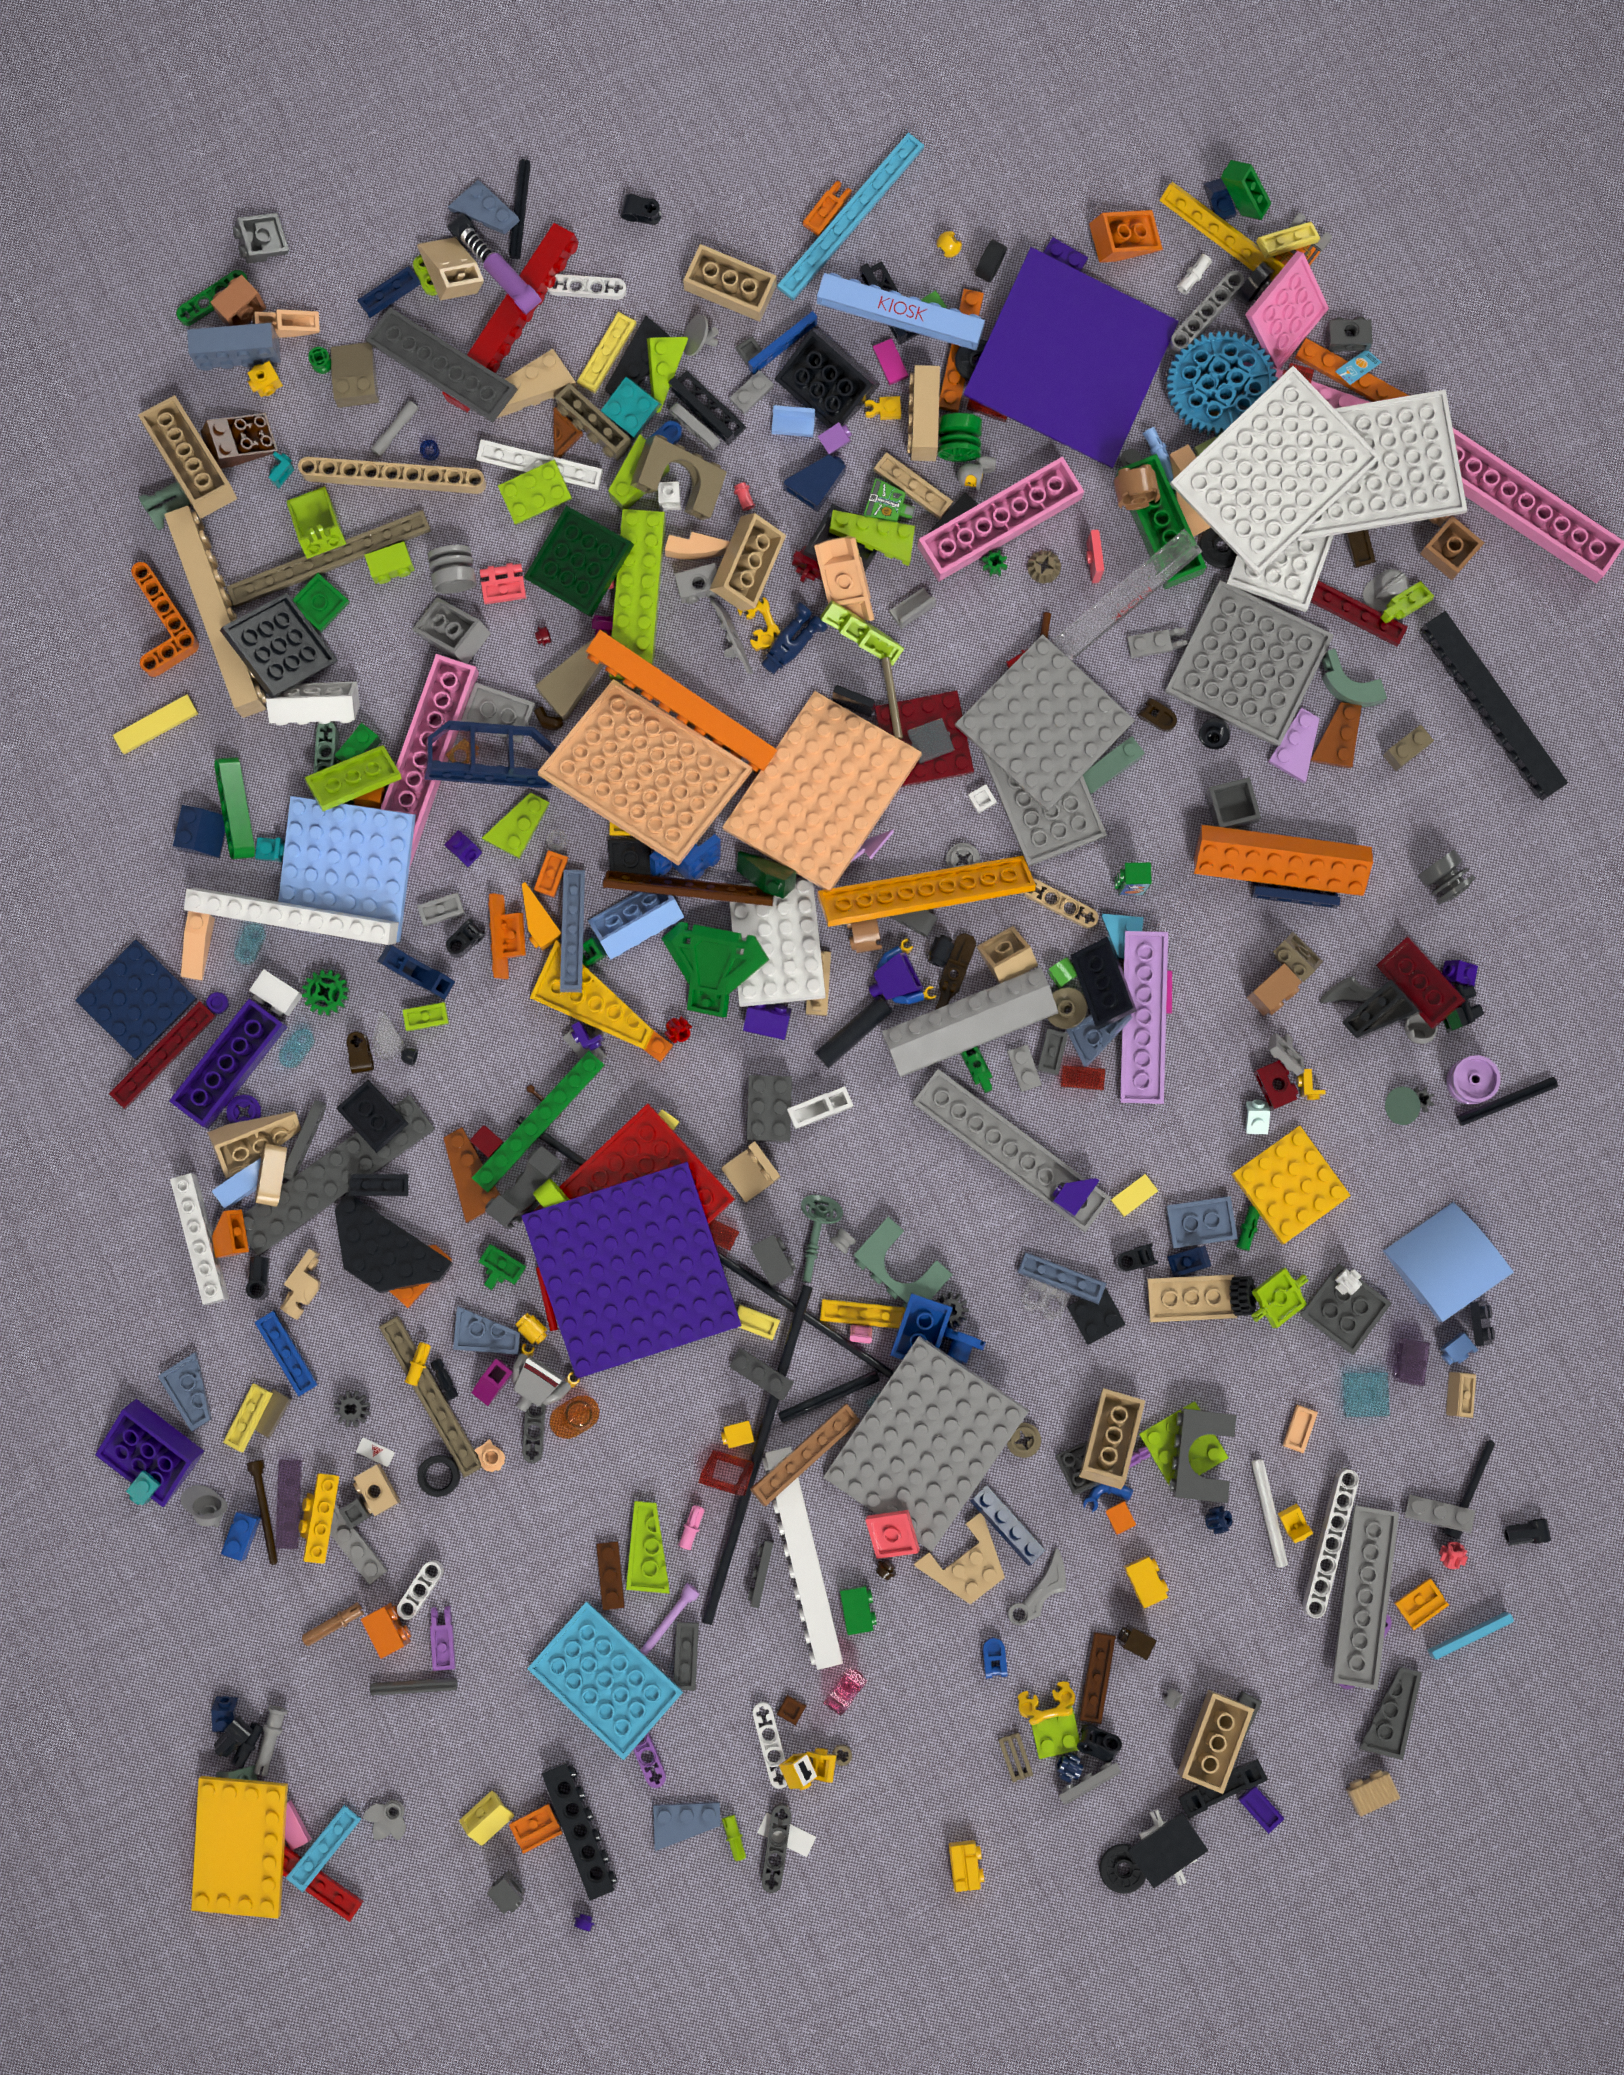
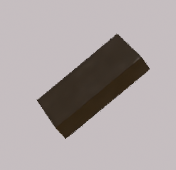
[1345,529,1376,568]

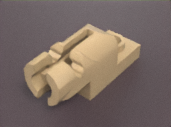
[280,1249,321,1320]

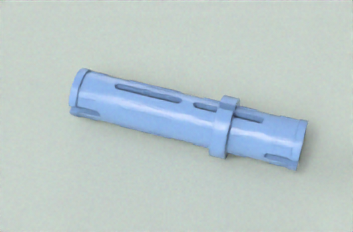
[1143,427,1174,489]

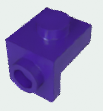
[444,830,482,867]
[1442,960,1478,987]
[571,1022,605,1051]

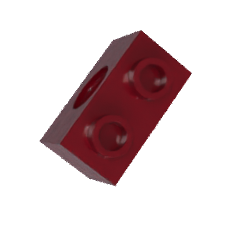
[1253,1060,1298,1111]

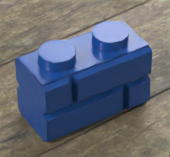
[221,1511,261,1561]

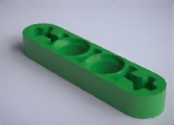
[176,270,249,326]

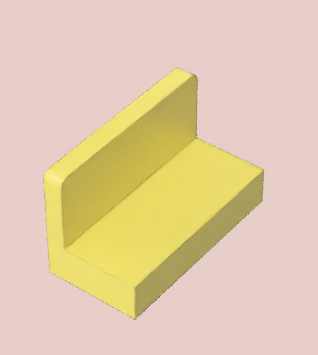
[459,1791,514,1846]

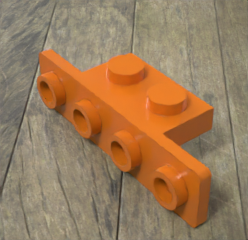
[488,893,526,980]

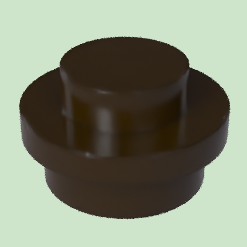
[875,1560,896,1580]

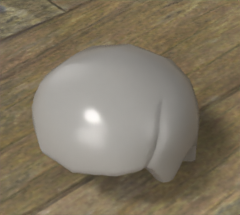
[1404,1014,1438,1044]

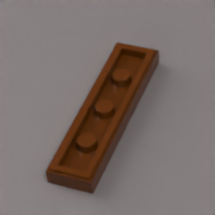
[1079,1631,1116,1724]

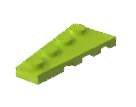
[829,510,915,566]
[626,1501,670,1594]

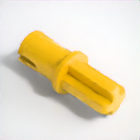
[404,1342,431,1386]

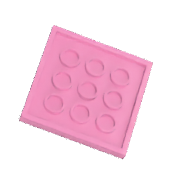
[1245,251,1329,369]

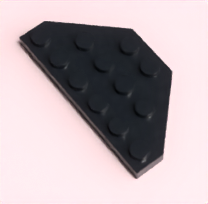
[335,1192,453,1294]

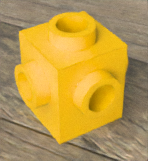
[247,361,283,397]

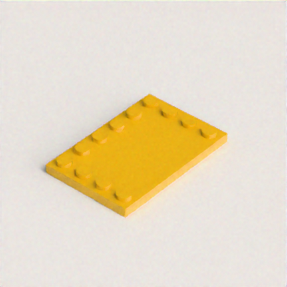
[191,1776,288,1919]

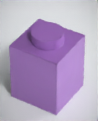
[818,423,852,455]

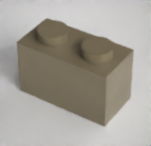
[1383,725,1434,771]

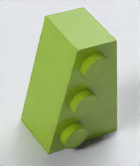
[608,434,670,510]

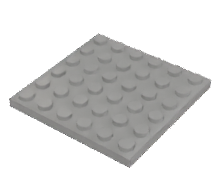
[1165,580,1334,747]
[955,634,1135,812]

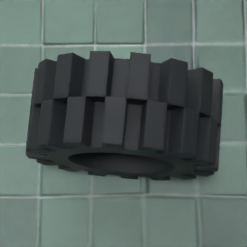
[1230,1276,1257,1316]

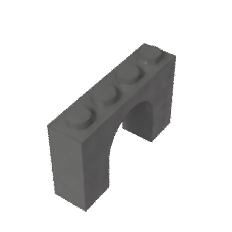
[1169,1408,1237,1503]

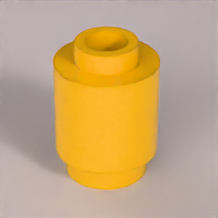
[515,1313,548,1345]

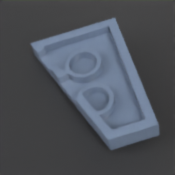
[1066,1014,1132,1067]

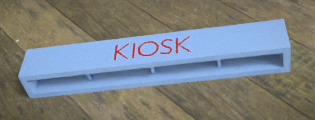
[817,273,985,350]

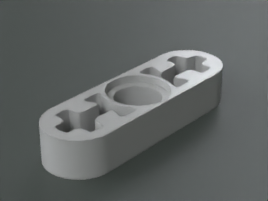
[668,403,720,451]

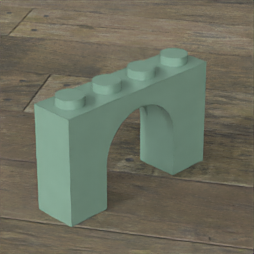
[853,1217,953,1309]

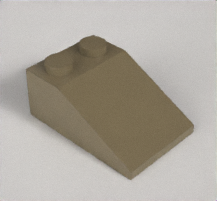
[331,342,380,408]

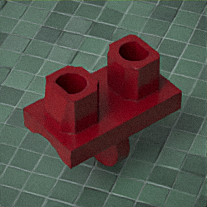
[792,546,823,583]

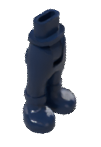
[761,602,828,675]

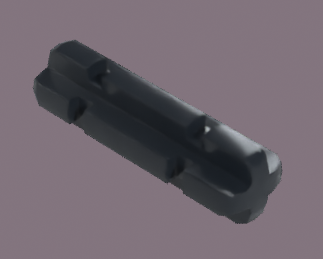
[430,1359,458,1400]

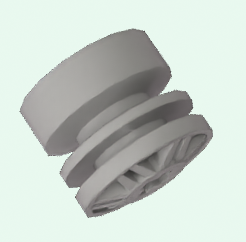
[427,545,477,594]

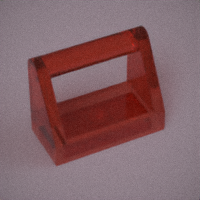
[698,1450,754,1496]

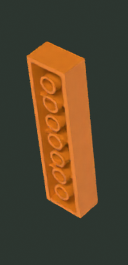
[1194,825,1373,896]

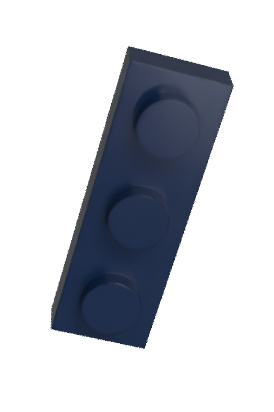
[357,266,421,318]

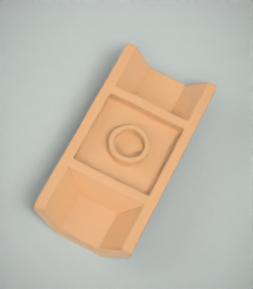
[814,536,874,621]

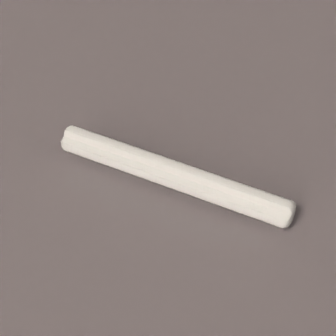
[1251,1459,1288,1568]

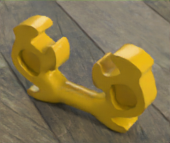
[737,597,780,651]
[1017,1681,1075,1725]

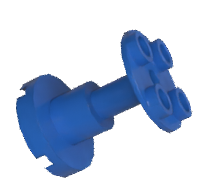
[943,1327,986,1364]

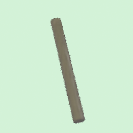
[881,657,903,739]

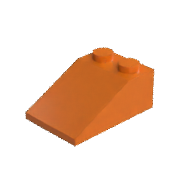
[1089,210,1163,263]

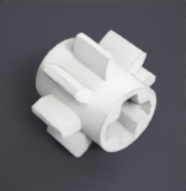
[1335,1269,1362,1295]

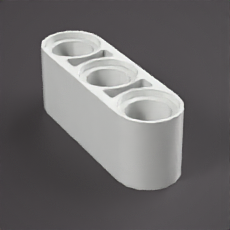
[397,1560,444,1619]

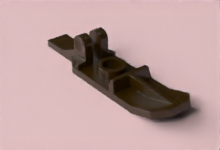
[935,933,977,1010]

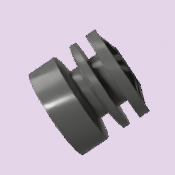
[1418,849,1476,905]

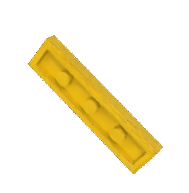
[820,1299,905,1329]

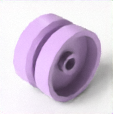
[1446,1055,1500,1105]

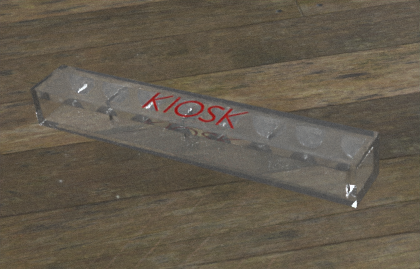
[1052,529,1202,661]

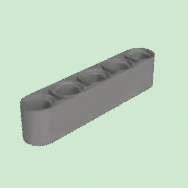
[1169,271,1244,355]

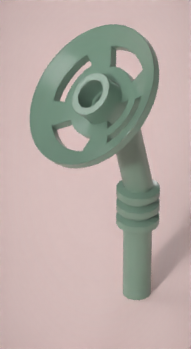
[801,1195,843,1283]

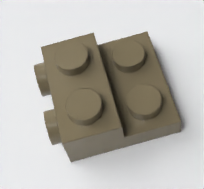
[1273,932,1323,982]

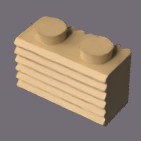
[1346,1769,1400,1817]

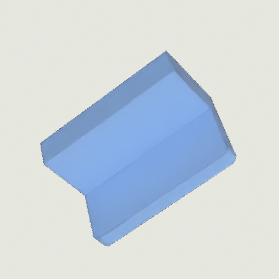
[772,405,815,437]

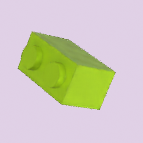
[364,542,415,584]

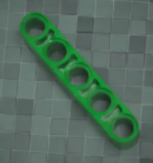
[214,757,255,860]

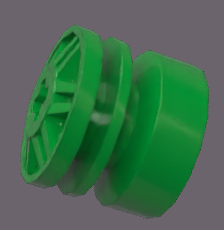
[937,413,982,462]

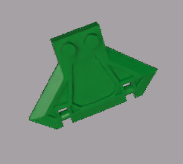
[661,922,770,1017]

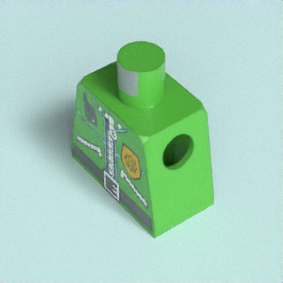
[864,478,915,522]

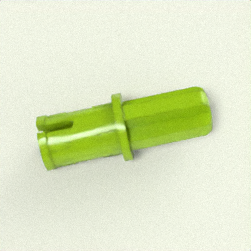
[721,1814,746,1861]

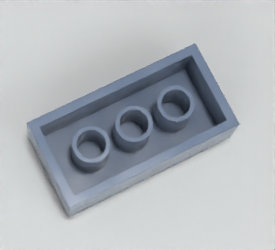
[187,323,281,371]

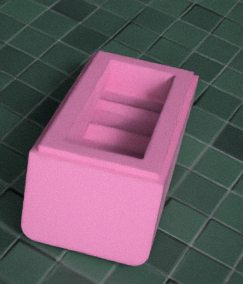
[849,1324,872,1344]

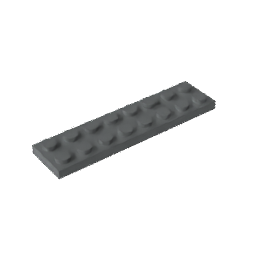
[365,307,518,423]

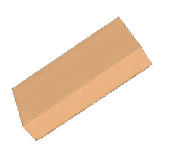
[1282,1405,1318,1453]

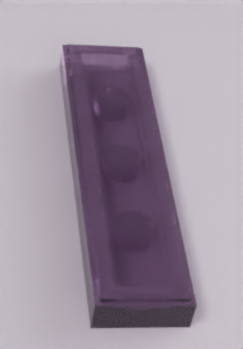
[276,1460,302,1549]

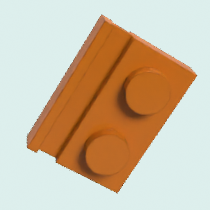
[509,1803,563,1854]

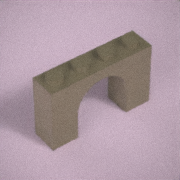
[630,435,727,520]

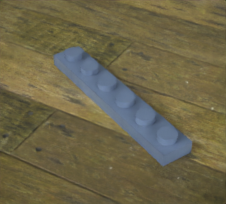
[560,870,585,993]

